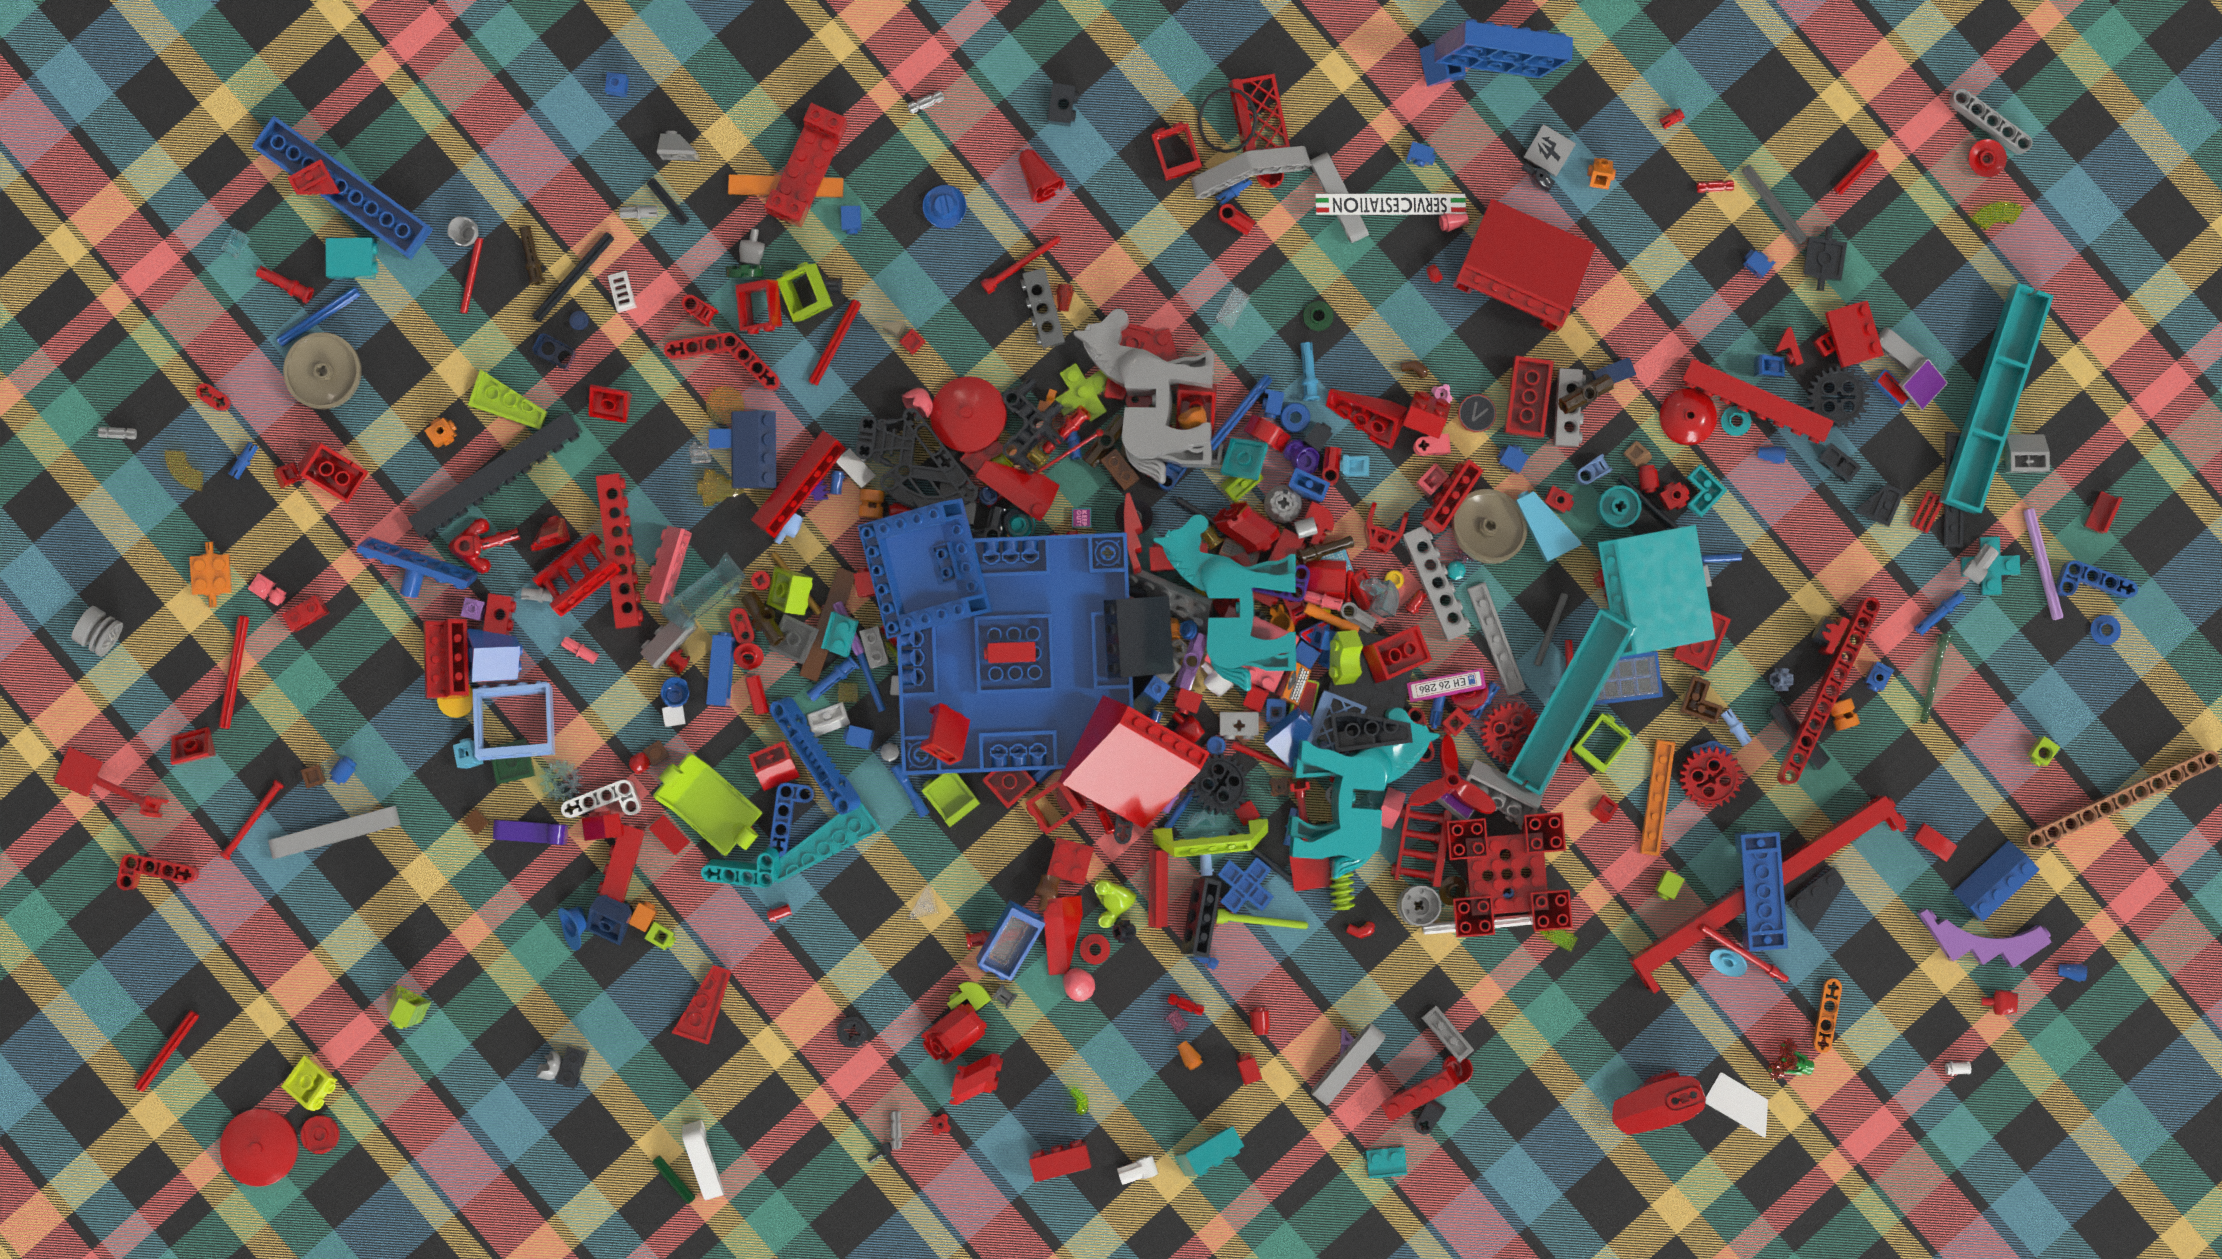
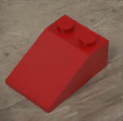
[1176,383,1217,438]
[1362,625,1432,683]

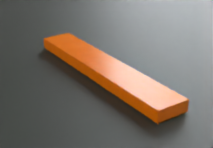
[728,175,844,198]
[1639,739,1676,856]

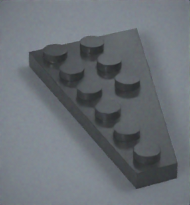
[1110,557,1213,636]

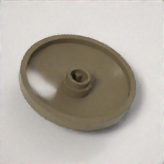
[283,332,362,409]
[1452,489,1527,564]

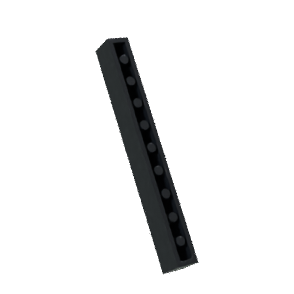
[407,412,582,539]

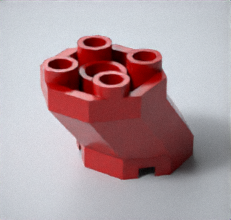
[1213,500,1281,554]
[921,1004,987,1065]
[949,1053,1003,1105]

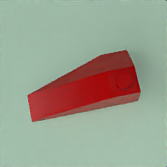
[1326,389,1408,449]
[975,460,1060,521]
[530,516,571,552]

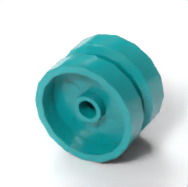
[1596,485,1641,529]

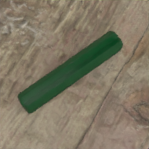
[652,1155,696,1204]

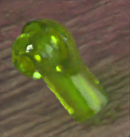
[1069,1086,1089,1115]

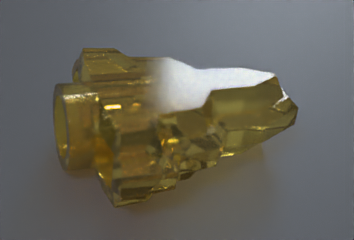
[697,468,744,507]

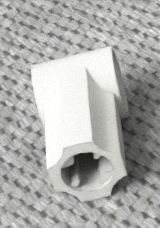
[1117,1155,1158,1185]

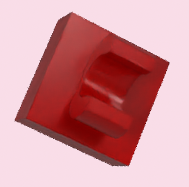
[665,649,691,675]

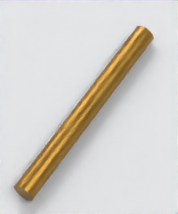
[770,551,822,616]

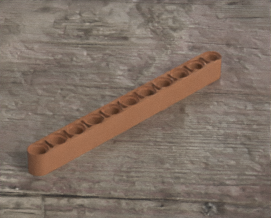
[2023,750,2220,849]

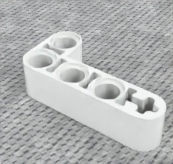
[561,780,642,818]
[682,1120,724,1201]

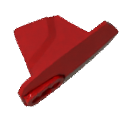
[1612,1068,1706,1135]

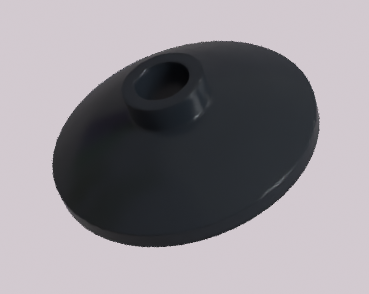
[1115,499,1153,535]

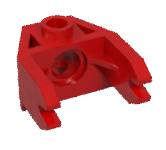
[1364,502,1409,554]

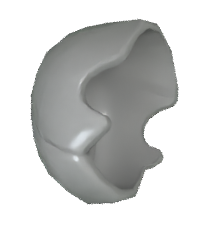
[447,216,478,246]
[536,1051,562,1080]

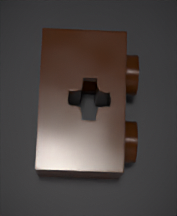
[1101,448,1140,492]

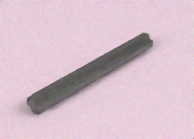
[1742,165,1807,244]

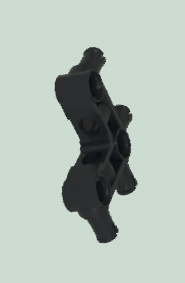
[1003,375,1064,475]

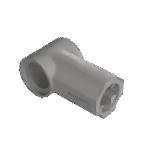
[1294,517,1318,539]
[1962,544,1999,584]
[1338,602,1377,634]

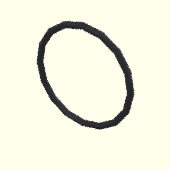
[1198,87,1258,153]

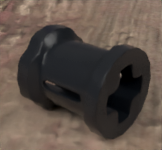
[823,277,843,295]

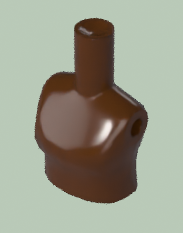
[1035,875,1060,911]

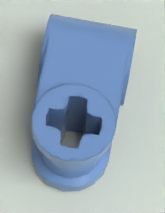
[1575,454,1613,486]

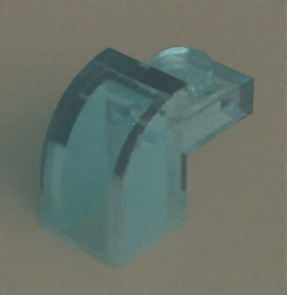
[1360,578,1399,618]

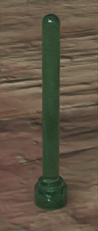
[1920,633,1953,724]

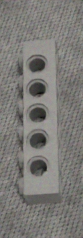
[1402,526,1471,641]

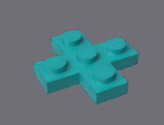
[1960,537,2020,595]

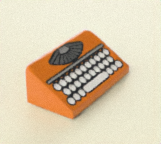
[1280,662,1311,706]

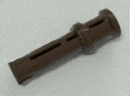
[519,226,546,285]
[1296,536,1354,565]

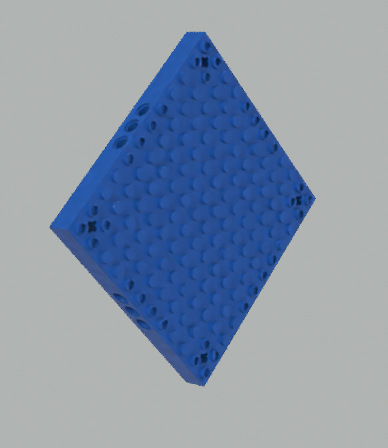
[897,533,1134,775]

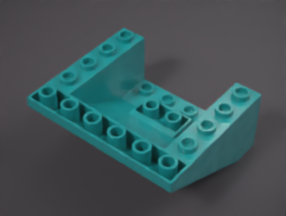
[1598,525,1716,657]

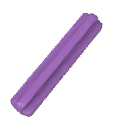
[833,601,864,655]

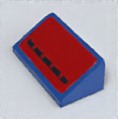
[1872,369,1910,409]

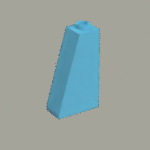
[1515,490,1582,563]

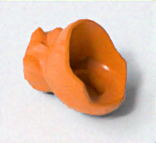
[1178,406,1208,430]

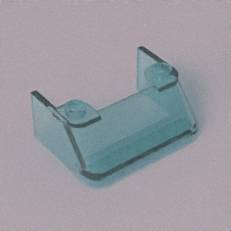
[659,552,746,630]

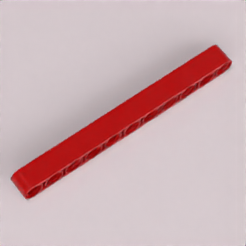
[1777,597,1880,786]

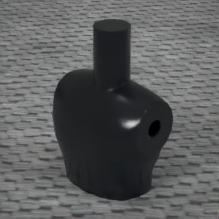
[1521,163,1555,193]

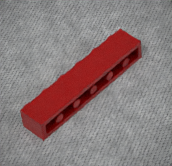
[751,431,846,538]

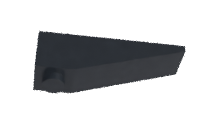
[1331,711,1413,752]

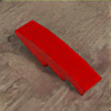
[1124,493,1143,575]

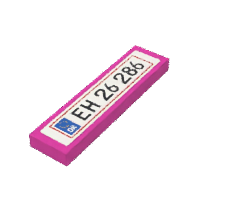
[1407,668,1486,703]

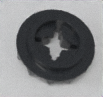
[837,1017,868,1048]

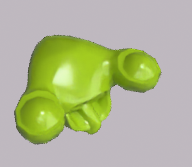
[1094,879,1137,928]

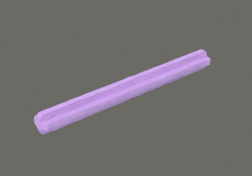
[2023,508,2063,620]

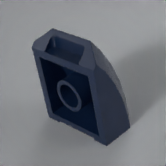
[586,895,632,946]

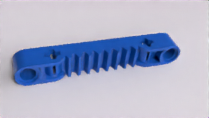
[770,697,861,815]

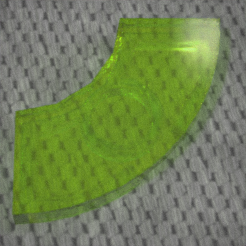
[1970,202,2024,230]

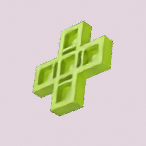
[1054,363,1107,422]

